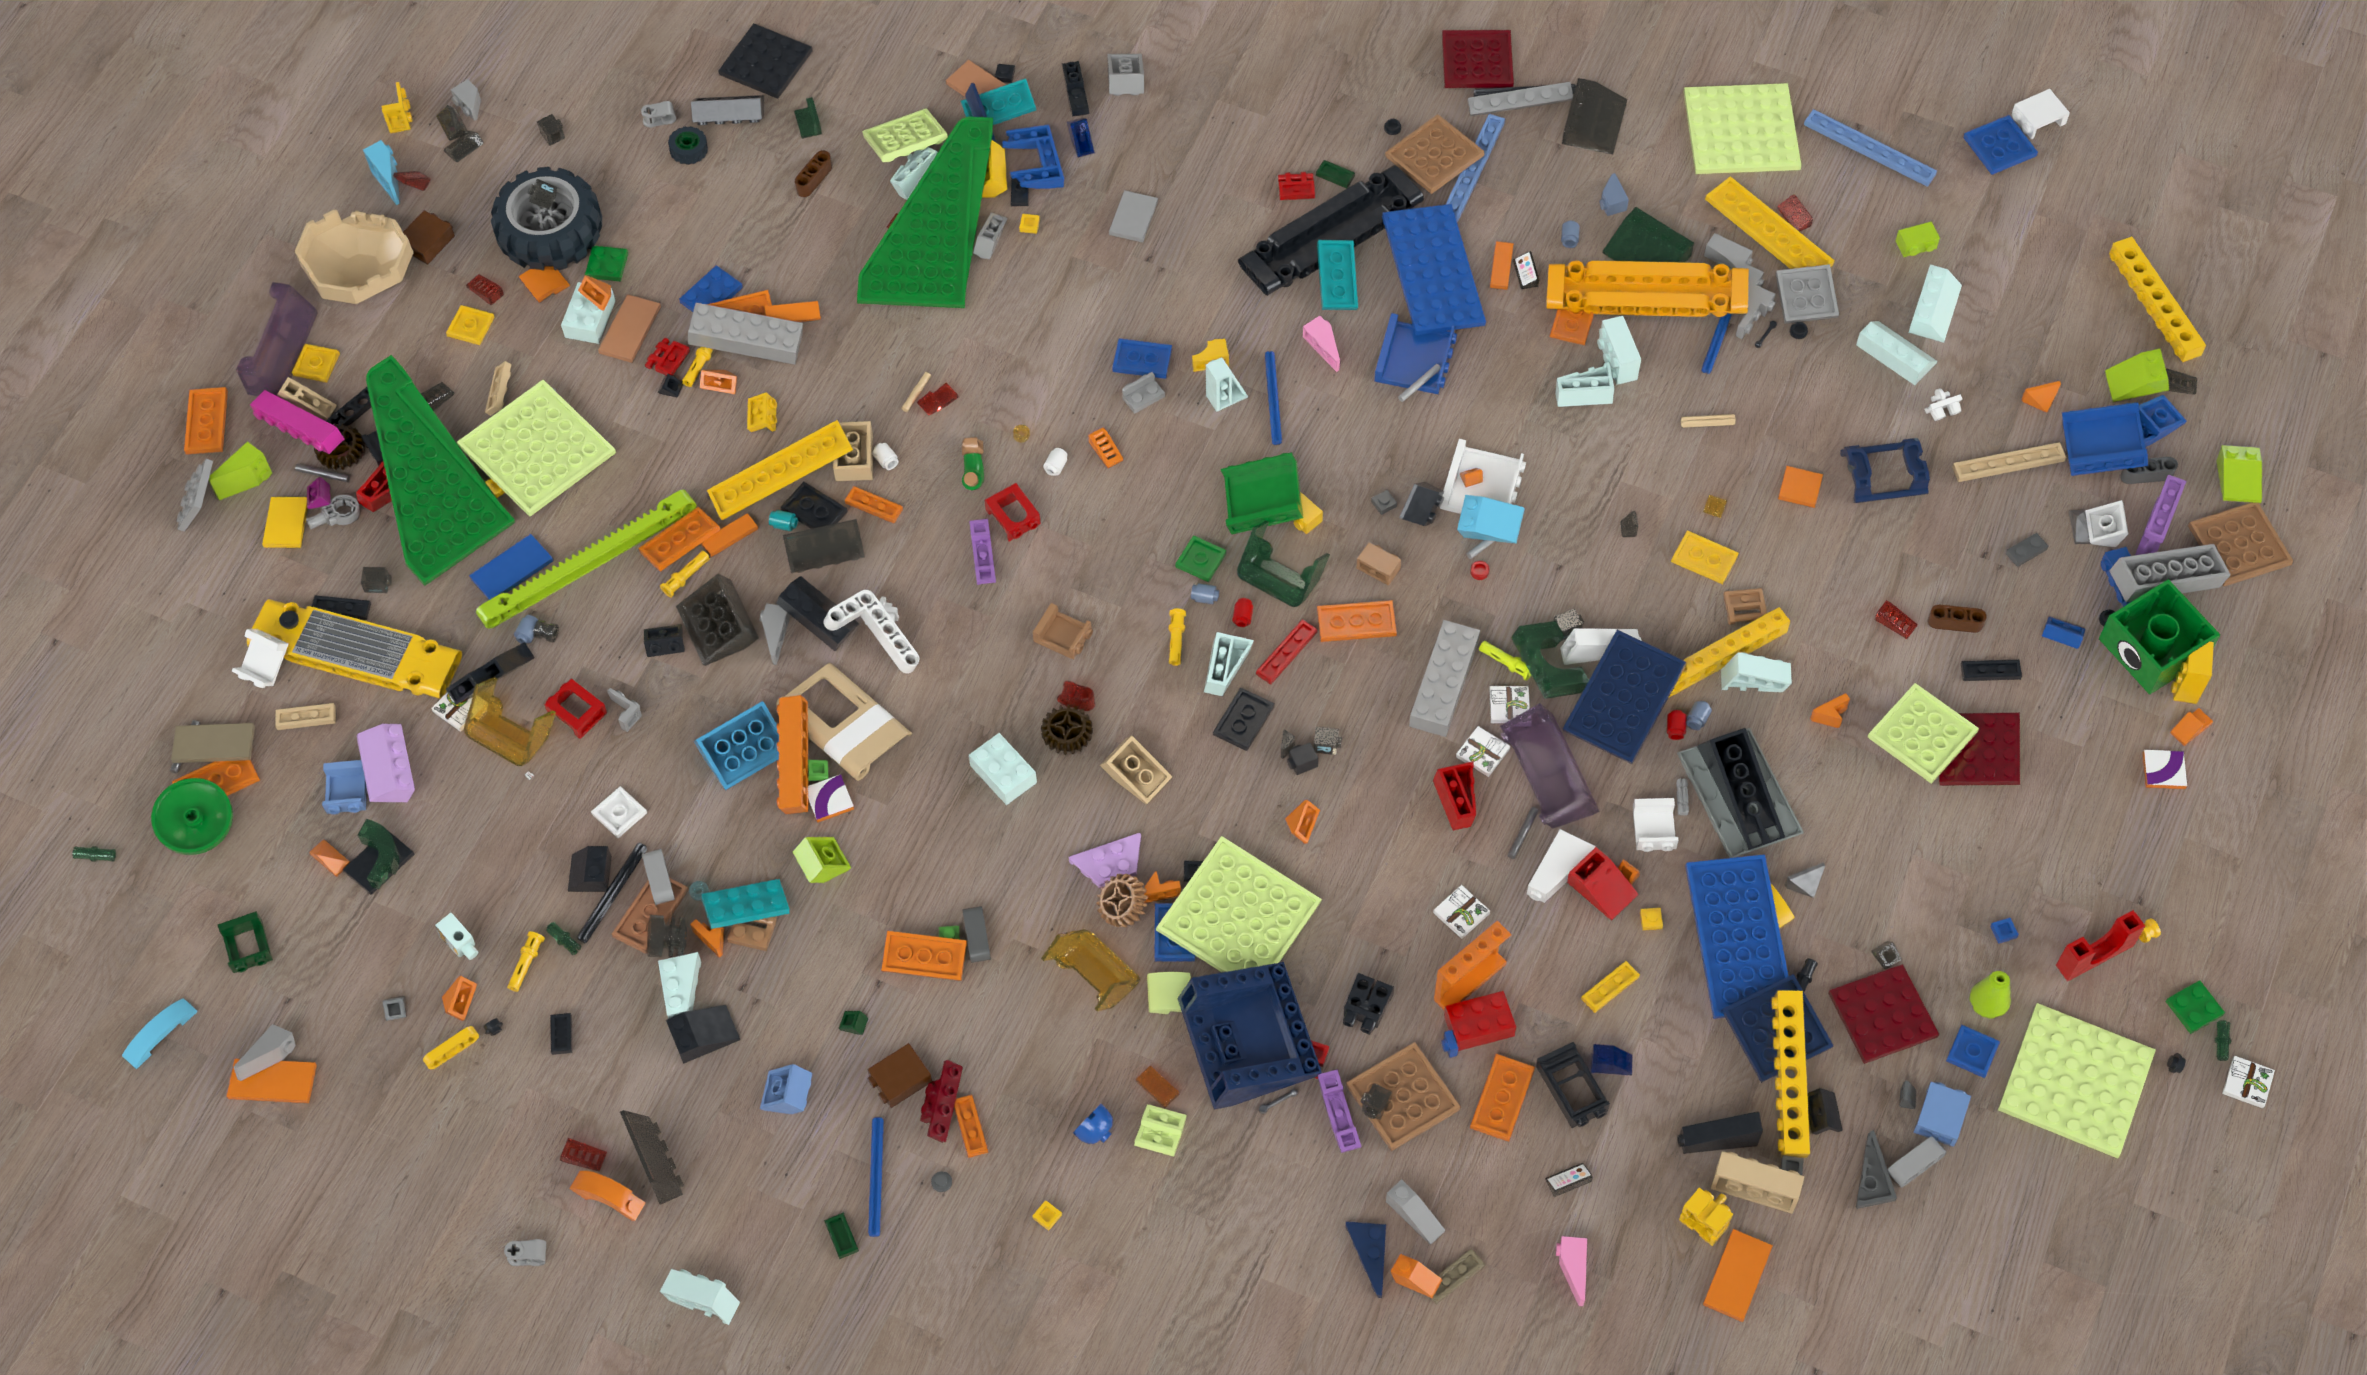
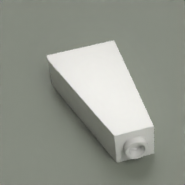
[1560,628,1642,665]
[1527,829,1596,903]

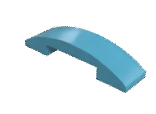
[122,998,198,1069]

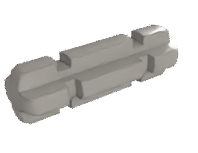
[1676,779,1689,816]

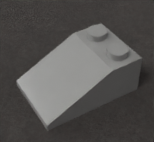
[1107,54,1144,96]

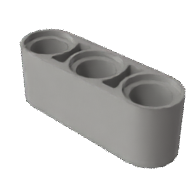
[642,849,675,905]
[1888,1136,1947,1188]

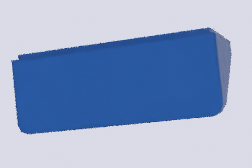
[2042,617,2086,649]

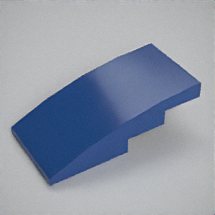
[2139,395,2187,448]

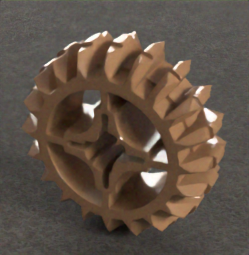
[1096,874,1148,928]

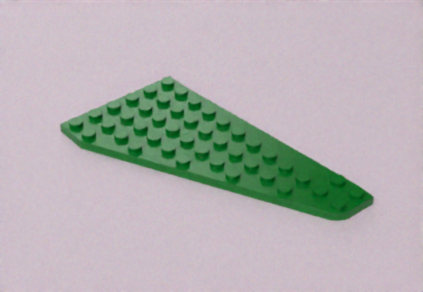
[857,117,993,308]
[366,355,515,586]

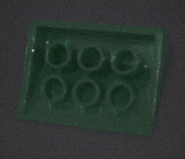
[1602,207,1694,263]

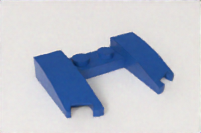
[1002,125,1064,189]

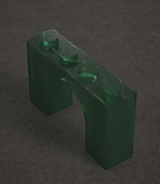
[1511,621,1589,699]

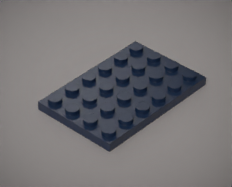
[1563,629,1687,764]

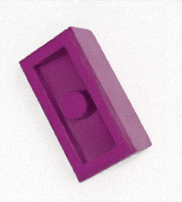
[307,477,331,509]

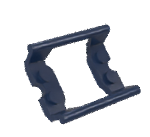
[1840,438,1930,503]

